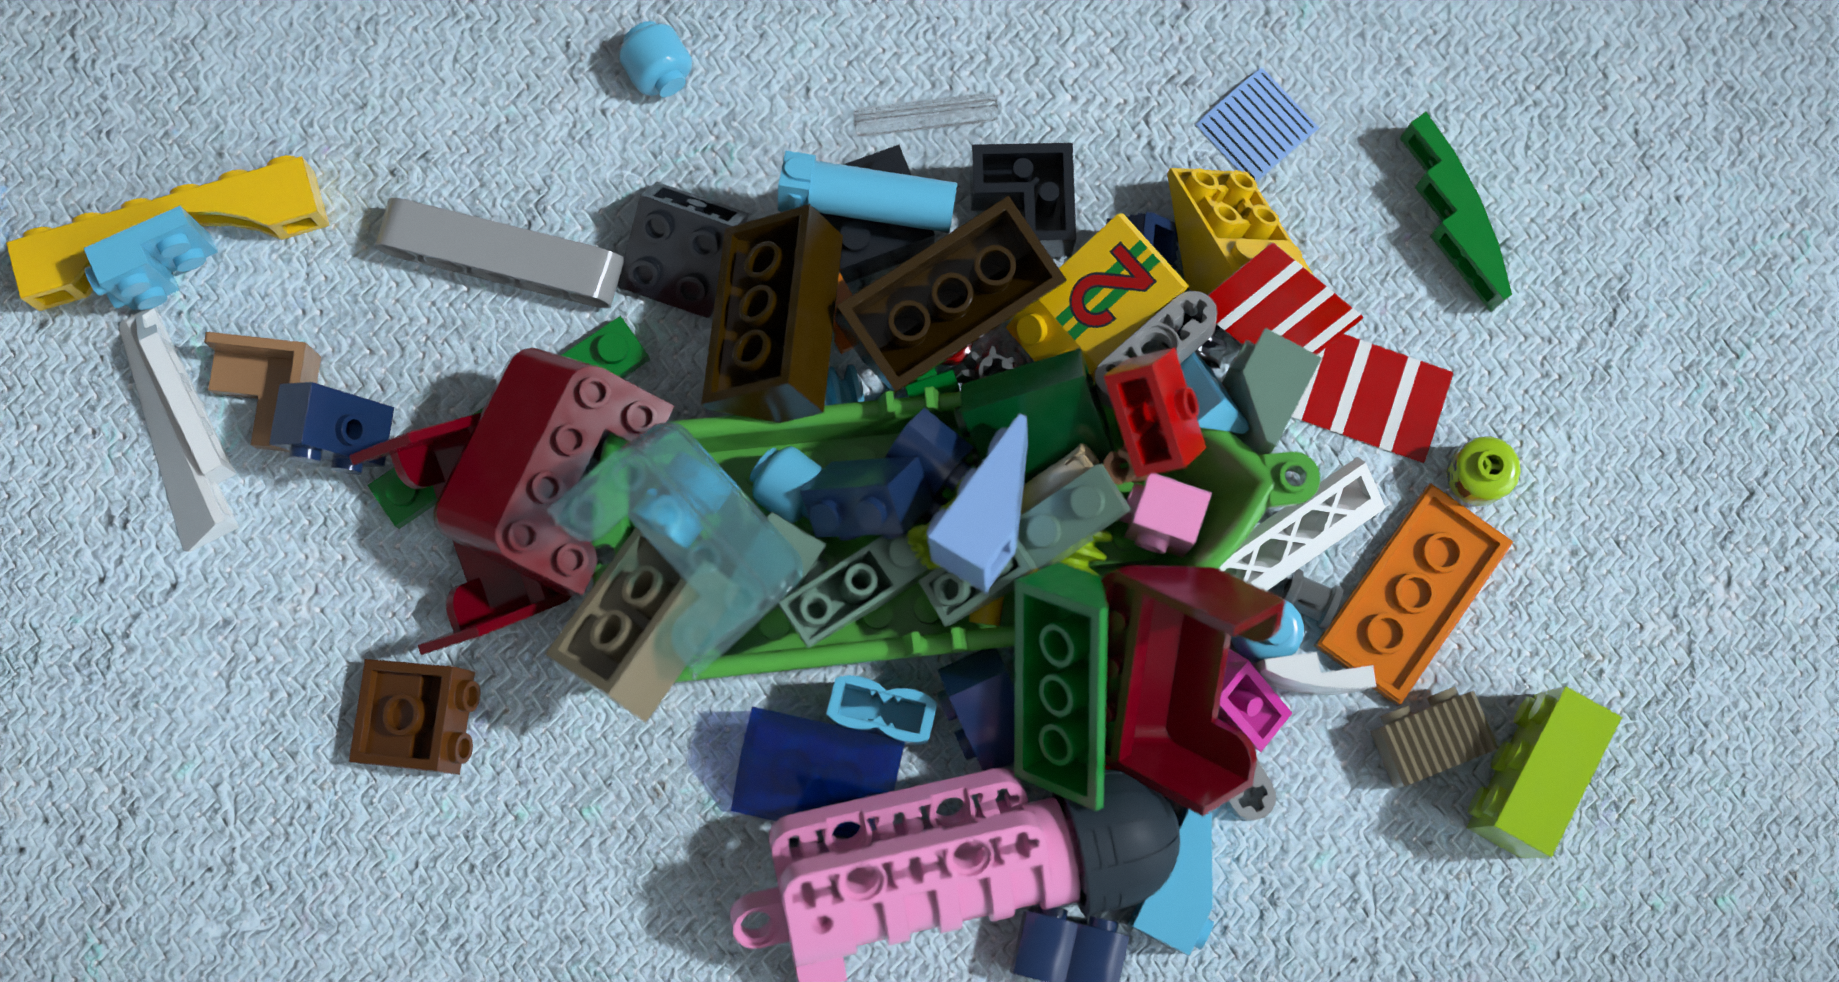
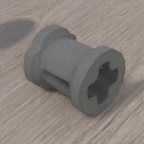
[1281,569,1344,630]

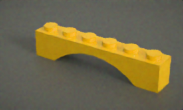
[6,155,330,311]

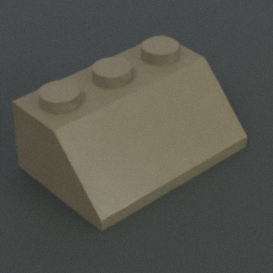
[545,523,740,723]

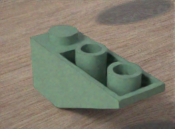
[778,523,935,648]

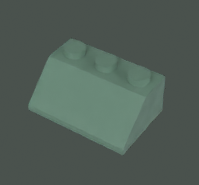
[1220,328,1322,456]

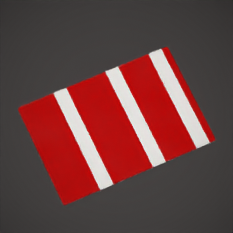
[1208,242,1364,355]
[1292,334,1453,463]

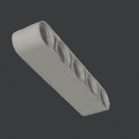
[375,198,624,308]

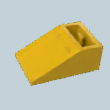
[1167,168,1314,295]

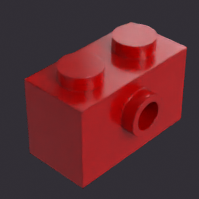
[1103,347,1206,478]

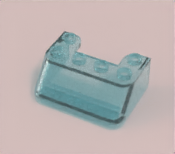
[547,422,803,679]

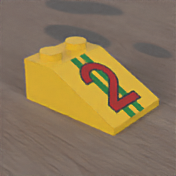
[1006,213,1189,382]

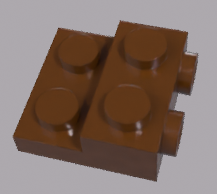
[349,659,481,775]

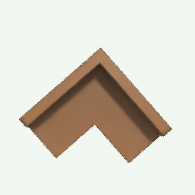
[204,332,321,452]

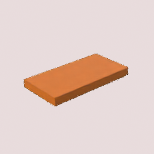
[1314,483,1513,706]

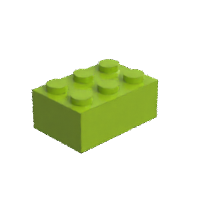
[1466,686,1622,859]

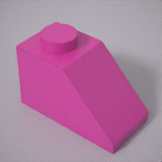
[1217,649,1292,752]

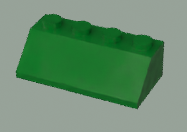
[1014,562,1107,811]

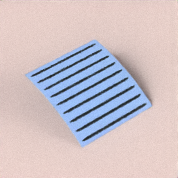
[1196,68,1319,183]

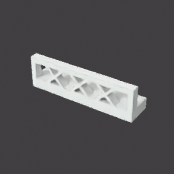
[1219,457,1386,591]

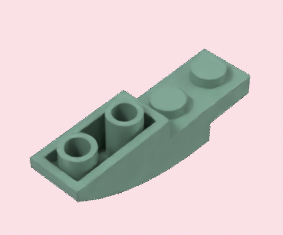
[919,464,1131,626]

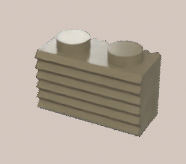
[1370,686,1499,788]

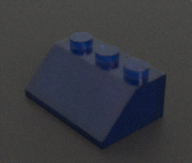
[731,706,905,838]

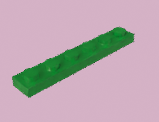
[367,315,651,529]

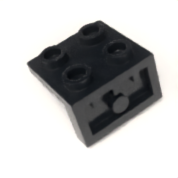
[618,182,749,318]

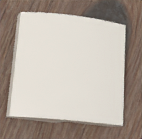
[1253,652,1376,695]

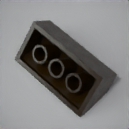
[834,196,1067,394]
[701,204,843,423]

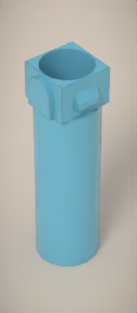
[778,151,957,233]

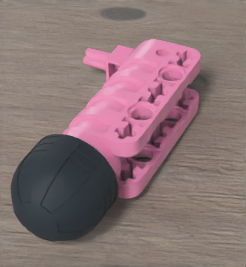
[730,768,1180,982]

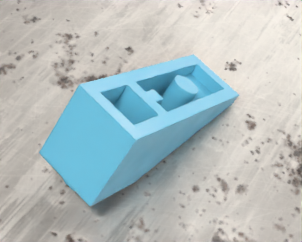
[1127,807,1214,956]

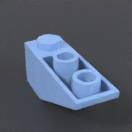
[927,414,1028,593]

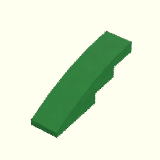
[1399,111,1512,312]

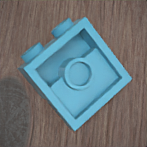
[84,206,218,311]

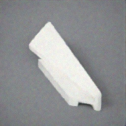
[119,307,239,552]

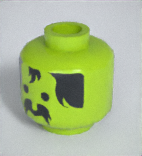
[1446,436,1521,506]

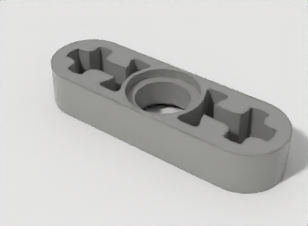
[1095,291,1217,409]

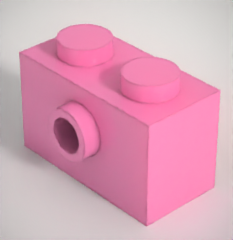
[1119,474,1212,557]

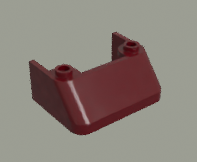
[349,413,572,655]

